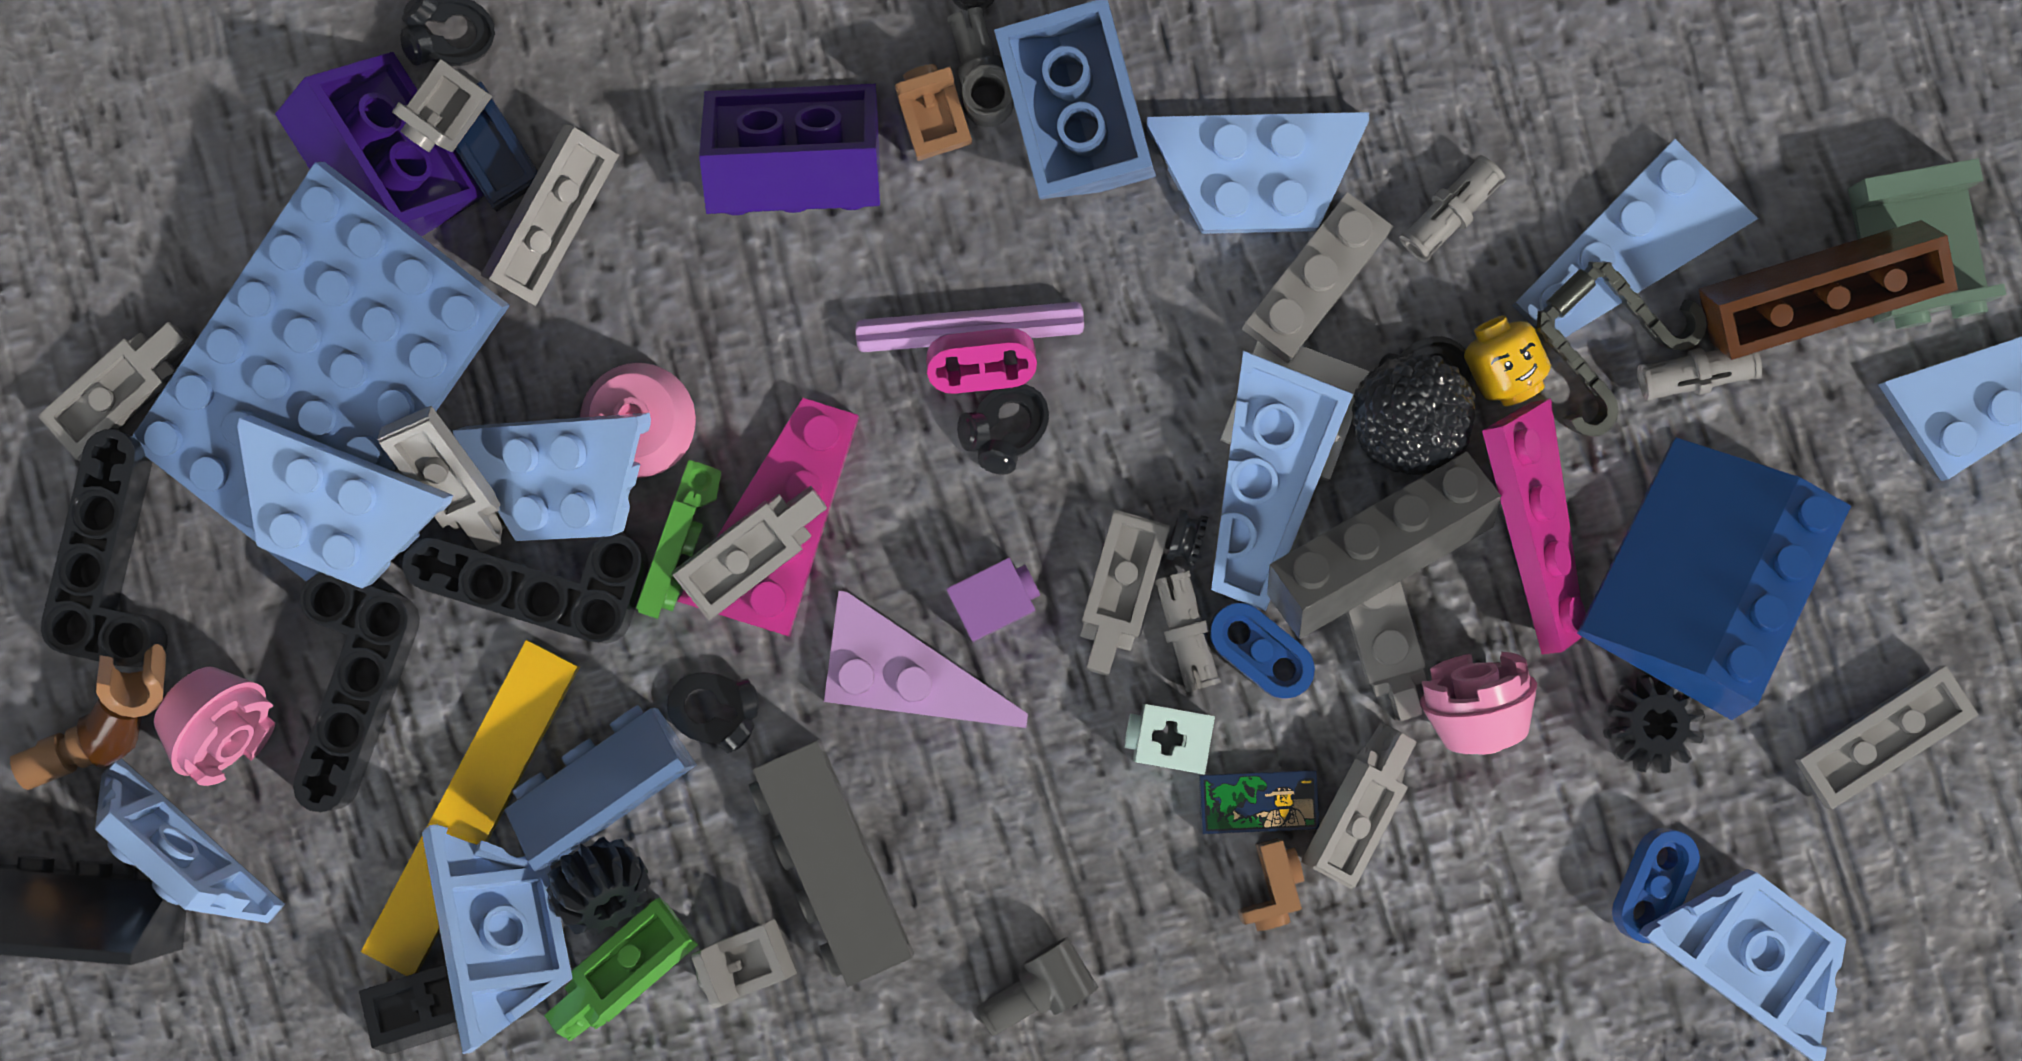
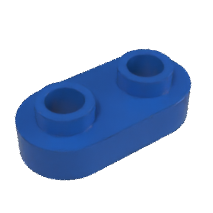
[1209,603,1315,699]
[1612,828,1700,943]

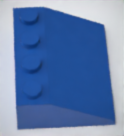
[1576,437,1851,720]

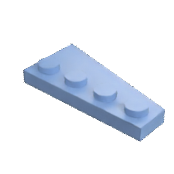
[1512,139,1758,338]
[1878,337,2022,481]
[1211,350,1353,611]

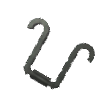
[1536,261,1707,437]

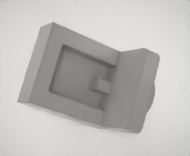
[392,59,492,152]
[691,919,797,1009]

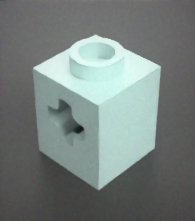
[1124,704,1215,775]

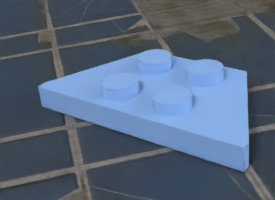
[1146,112,1369,234]
[453,412,651,541]
[237,415,453,588]
[95,758,285,923]
[422,824,573,1054]
[1639,869,1846,1061]

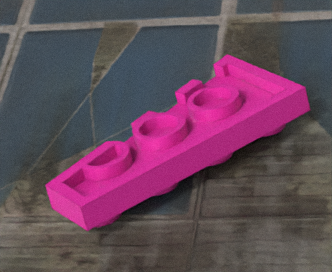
[677,398,859,637]
[1482,398,1586,655]

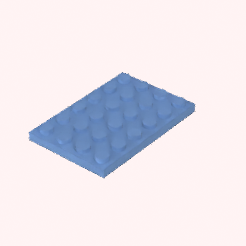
[133,162,510,582]

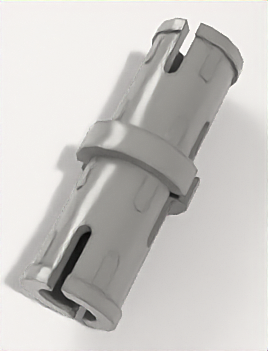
[1399,155,1506,262]
[1637,348,1762,401]
[1154,571,1221,693]

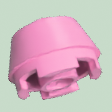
[580,363,696,478]
[1420,652,1537,755]
[154,667,275,786]

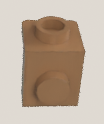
[895,64,972,161]
[1238,838,1304,931]

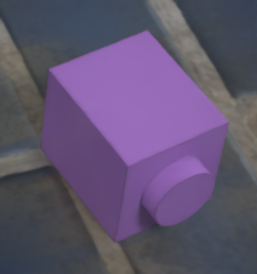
[946,558,1040,642]

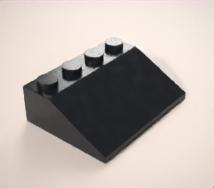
[0,856,187,966]

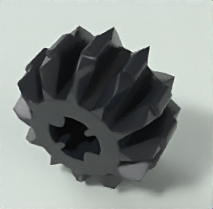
[1603,675,1705,773]
[546,836,651,936]

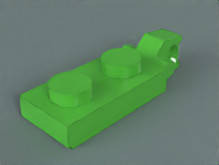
[636,460,722,619]
[544,897,698,1041]

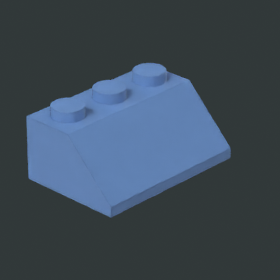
[994,0,1156,199]
[504,705,697,871]

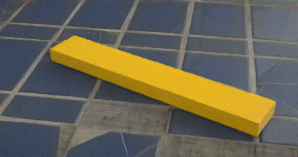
[361,640,580,976]

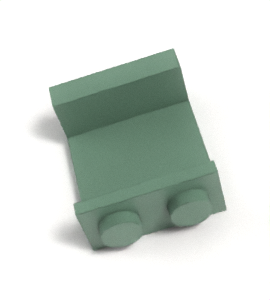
[1848,158,2007,329]

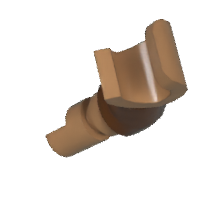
[10,644,167,790]

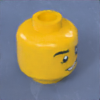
[1464,316,1551,406]

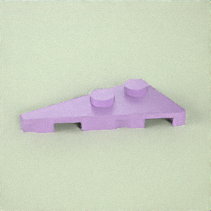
[824,591,1028,728]

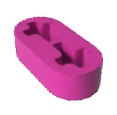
[926,328,1037,394]

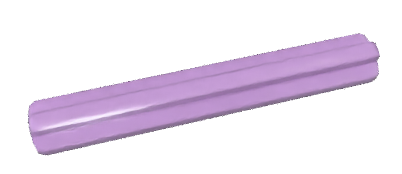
[855,302,1084,352]

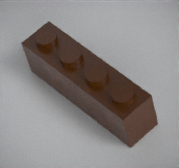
[1698,220,1958,360]

